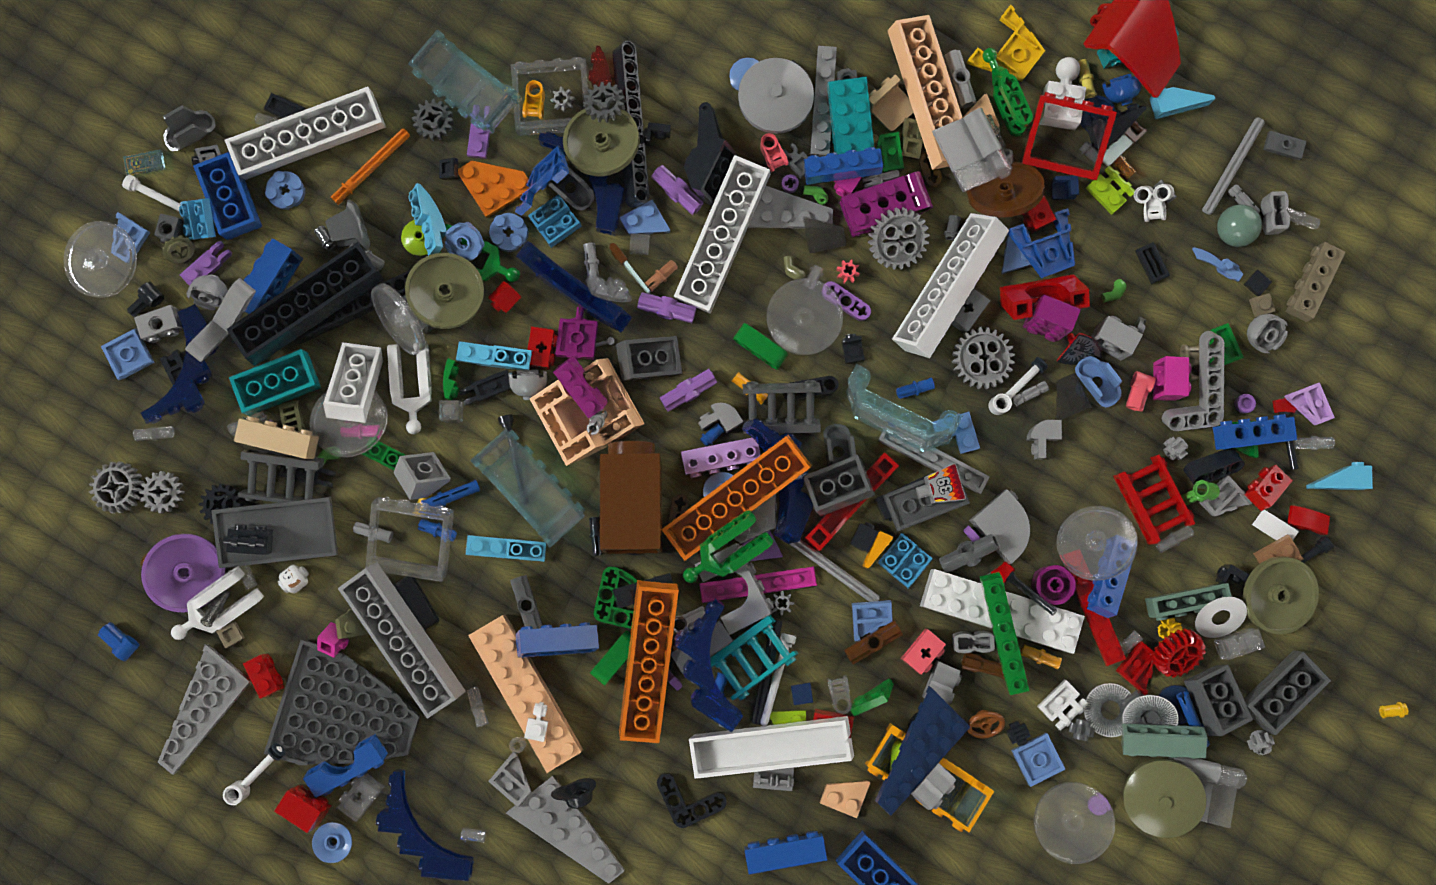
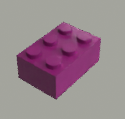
[1023,295,1081,342]

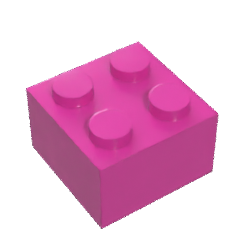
[1153,356,1191,401]

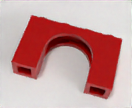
[1000,274,1090,320]

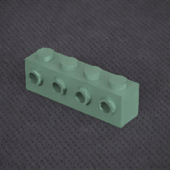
[1145,583,1231,621]
[1121,724,1207,759]

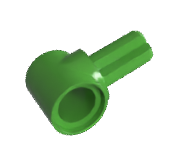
[1181,480,1220,505]

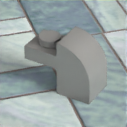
[698,403,743,433]
[1027,420,1062,460]

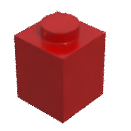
[488,281,521,313]

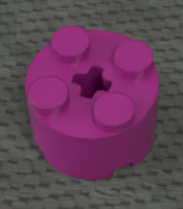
[1031,565,1076,605]

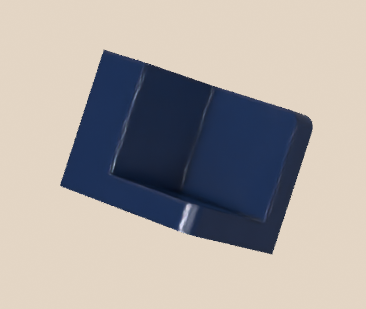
[1051,176,1079,200]

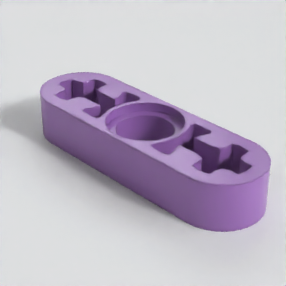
[822,281,871,321]

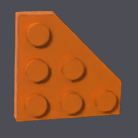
[458,161,529,218]

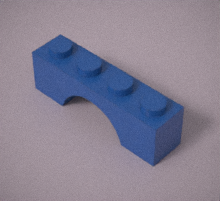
[303,734,388,798]

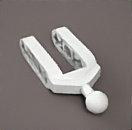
[387,341,432,434]
[171,566,264,640]

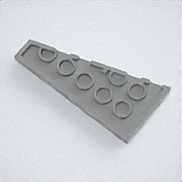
[748,186,833,229]
[158,644,251,775]

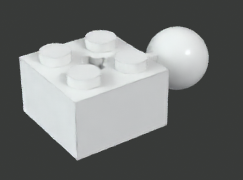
[1039,57,1086,130]

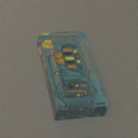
[123,150,165,176]

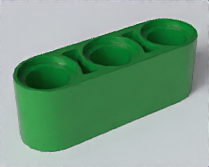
[733,323,789,370]
[590,630,631,686]

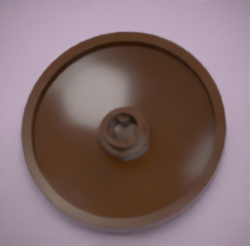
[967,162,1045,218]

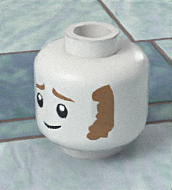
[278,565,309,594]

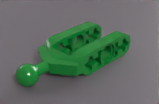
[982,48,1033,137]
[439,224,520,282]
[683,510,774,583]

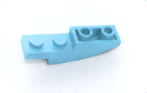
[409,183,447,256]
[456,341,532,370]
[465,535,546,562]

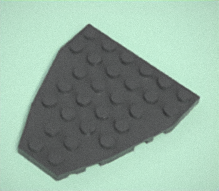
[264,640,420,765]

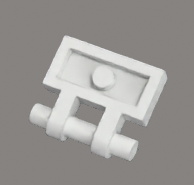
[1037,679,1088,731]

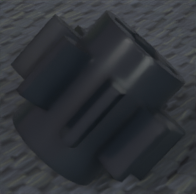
[1006,721,1031,747]

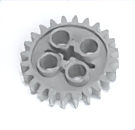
[868,207,930,270]
[952,327,1015,389]

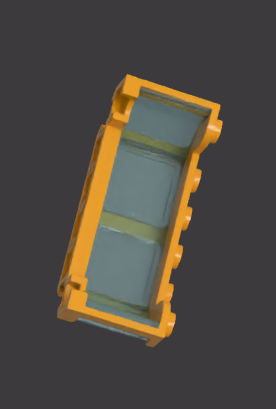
[865,723,994,832]

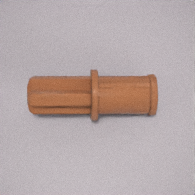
[644,260,678,292]

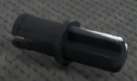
[589,517,603,556]

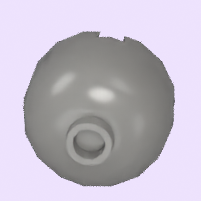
[186,275,228,310]
[1247,314,1288,353]
[508,370,547,400]

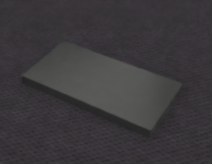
[211,497,338,568]

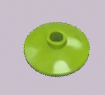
[401,220,428,256]

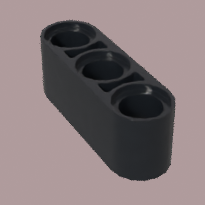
[783,376,839,401]
[1184,448,1245,485]
[394,574,440,631]

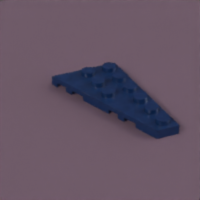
[875,686,970,816]

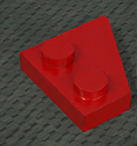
[1116,641,1154,696]

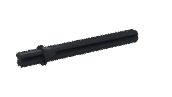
[751,620,782,725]

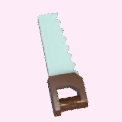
[1102,121,1148,166]
[609,243,650,294]

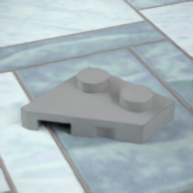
[1199,476,1252,516]
[489,752,532,807]

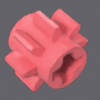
[836,260,860,284]

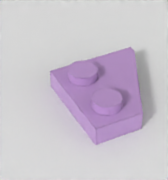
[1285,382,1335,425]

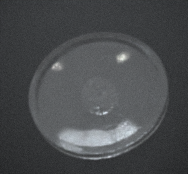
[64,221,137,298]
[767,278,843,355]
[371,283,426,355]
[310,391,387,457]
[1057,506,1138,581]
[1034,782,1115,864]

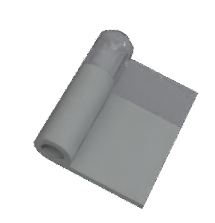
[932,108,1013,192]
[1168,757,1247,828]

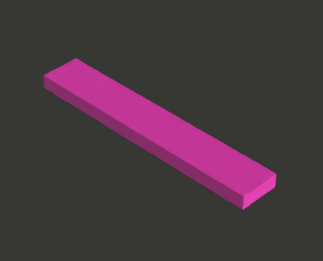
[699,566,817,603]

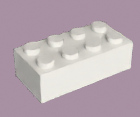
[323,342,383,423]

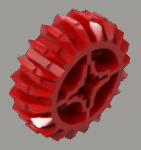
[1152,628,1206,678]

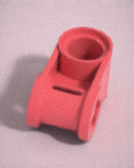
[760,133,789,173]

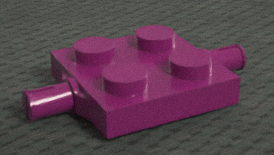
[555,307,598,361]

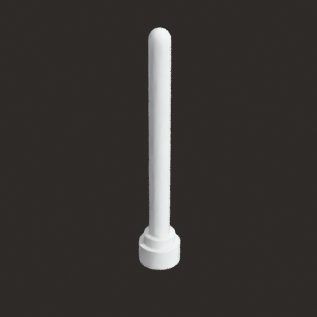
[122,174,181,211]
[760,633,796,726]

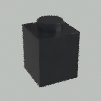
[849,522,878,553]

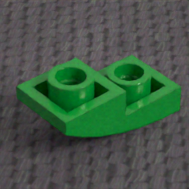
[443,358,460,401]
[362,437,405,470]

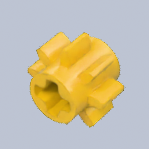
[1157,618,1182,638]

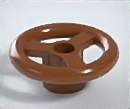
[967,710,1005,738]

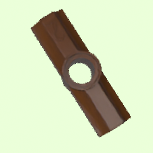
[844,620,903,665]

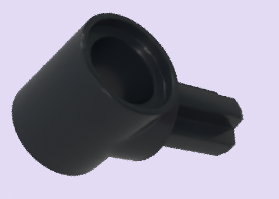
[127,282,165,317]

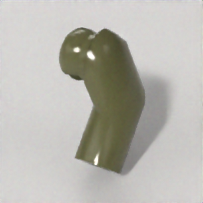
[784,256,805,281]

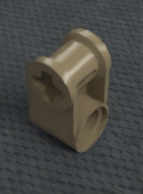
[1180,344,1199,382]

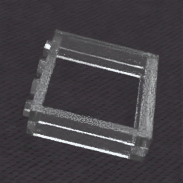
[511,57,589,136]
[365,497,454,582]

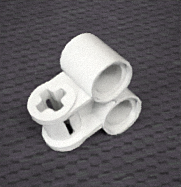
[1134,184,1174,222]

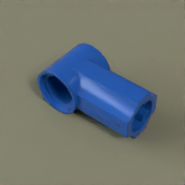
[98,622,140,661]

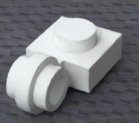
[524,702,549,742]

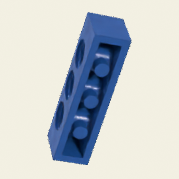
[1213,414,1297,450]

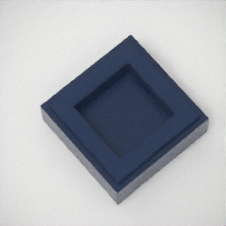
[791,682,813,705]

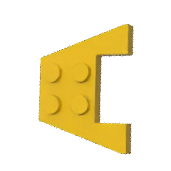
[967,5,1045,82]

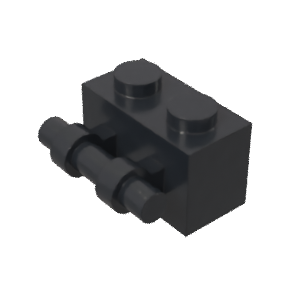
[223,524,273,555]

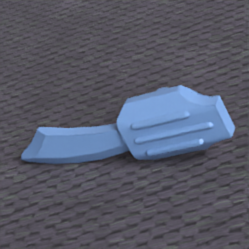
[1192,247,1243,282]

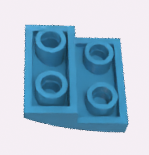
[528,195,582,248]
[179,198,216,240]
[878,533,933,589]

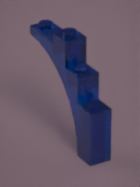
[538,132,625,236]
[516,241,632,333]
[141,304,219,424]
[742,419,813,544]
[675,598,743,732]
[376,769,474,881]

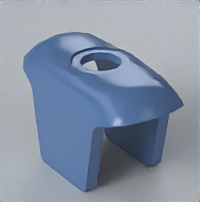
[1075,356,1122,408]

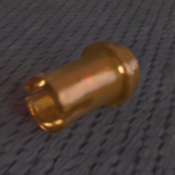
[1113,154,1137,179]

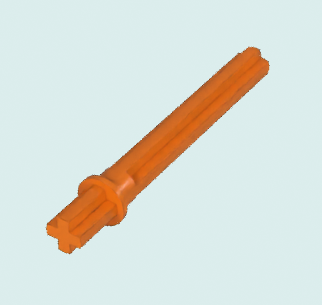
[331,128,410,205]

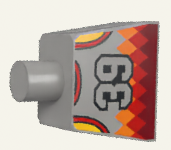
[916,463,966,504]

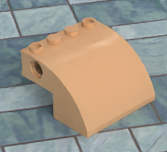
[530,358,644,466]

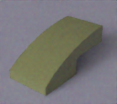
[901,118,923,159]

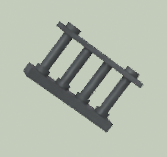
[743,380,821,434]
[238,448,324,502]

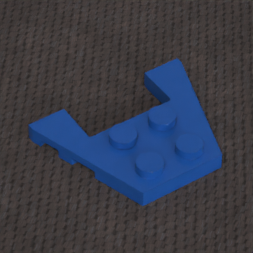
[515,146,569,216]
[1007,208,1075,278]

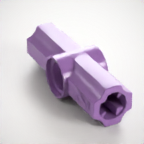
[651,165,703,215]
[637,292,697,324]
[660,369,717,412]

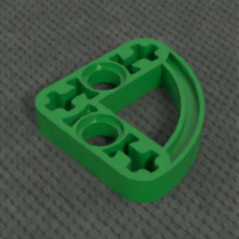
[594,567,637,629]

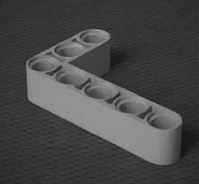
[185,278,256,362]
[1162,331,1224,431]

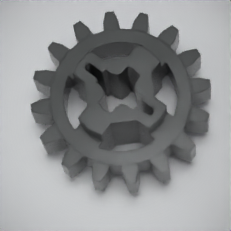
[583,82,626,123]
[412,99,454,141]

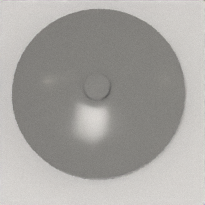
[738,58,814,134]

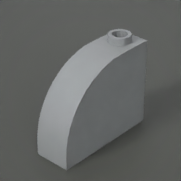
[969,489,1030,564]

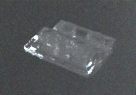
[586,275,632,302]

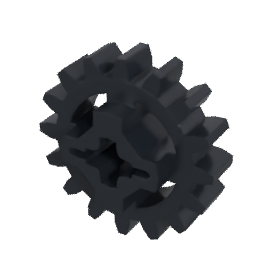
[199,484,244,524]

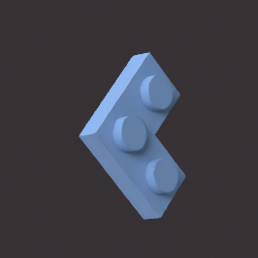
[932,412,980,454]

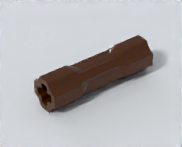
[961,653,1004,680]

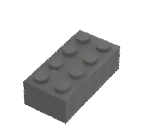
[1244,651,1331,735]

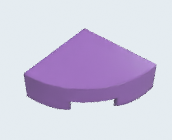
[667,670,683,691]

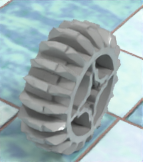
[89,461,144,514]

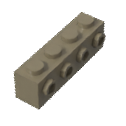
[1286,242,1345,322]

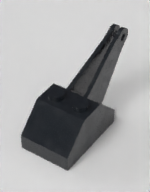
[684,102,739,206]

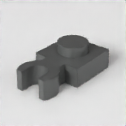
[783,143,808,179]

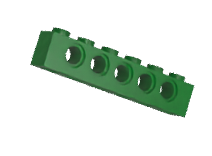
[980,572,1029,695]

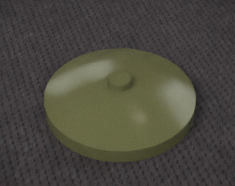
[563,109,640,176]
[405,253,484,329]
[1243,556,1319,634]
[1123,758,1206,838]

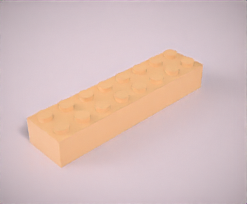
[888,15,963,170]
[468,615,583,773]

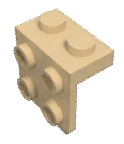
[869,74,914,132]

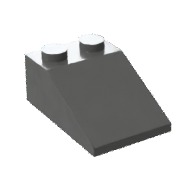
[616,336,682,382]

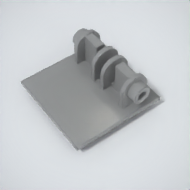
[753,767,794,791]

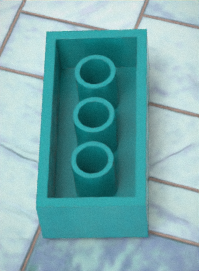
[827,77,874,154]
[229,349,321,416]

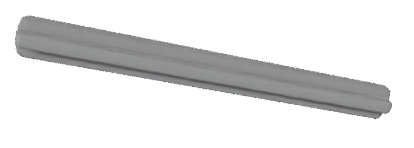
[1202,117,1265,215]
[782,530,880,602]

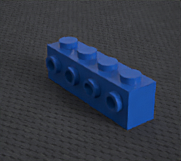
[804,147,883,185]
[1087,535,1138,618]
[516,623,599,658]
[744,831,827,874]

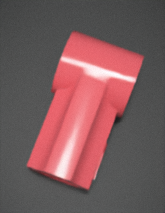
[1125,371,1156,412]

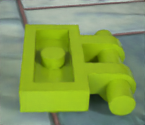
[1086,166,1135,215]

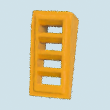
[862,531,893,568]

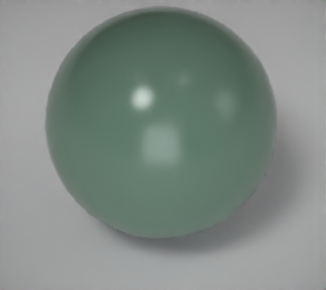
[1217,204,1262,247]

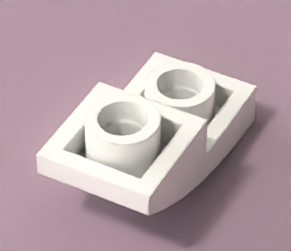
[1252,510,1299,540]

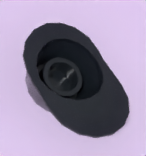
[551,778,596,809]

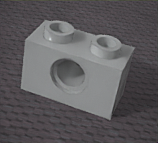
[134,305,185,343]

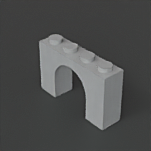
[695,543,774,635]

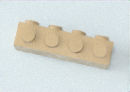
[234,416,319,459]

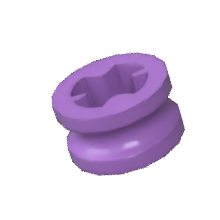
[782,174,799,193]

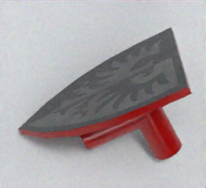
[1056,333,1102,365]

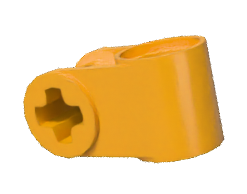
[523,80,545,120]

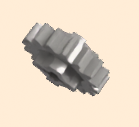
[139,471,185,513]

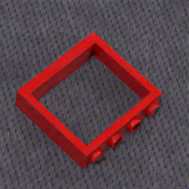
[1021,92,1117,181]

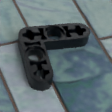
[657,772,727,828]

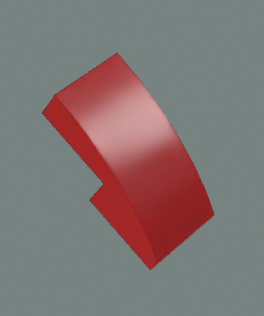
[1287,505,1330,535]

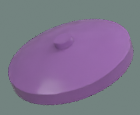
[141,534,225,612]

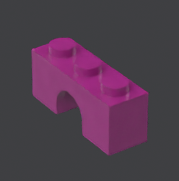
[553,356,608,419]

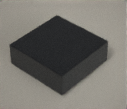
[439,157,458,180]
[1243,270,1272,297]

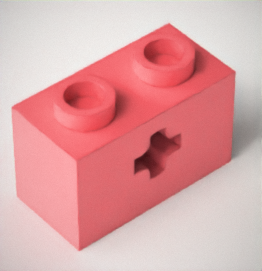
[901,629,946,675]

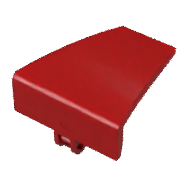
[1083,0,1181,98]

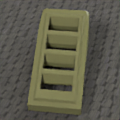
[278,400,306,432]

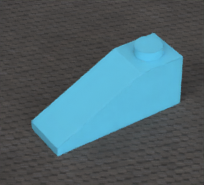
[1149,87,1215,119]
[1306,462,1373,490]

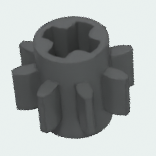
[1069,718,1095,741]

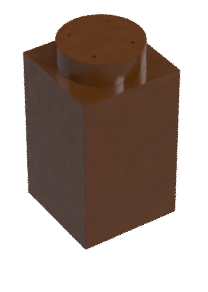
[600,441,662,554]

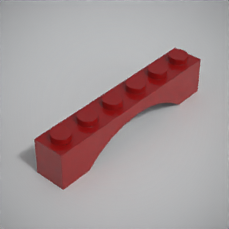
[804,453,899,551]

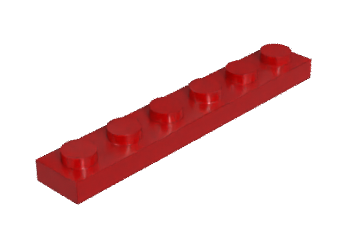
[1061,549,1126,666]

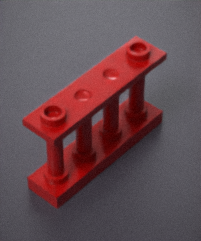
[1113,454,1195,545]

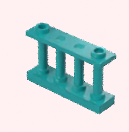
[706,615,799,701]

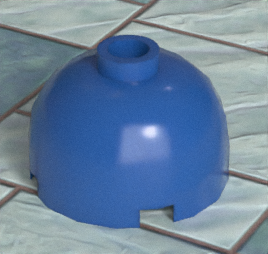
[1102,73,1142,105]

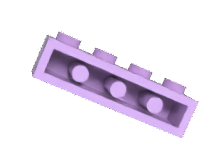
[681,437,760,478]

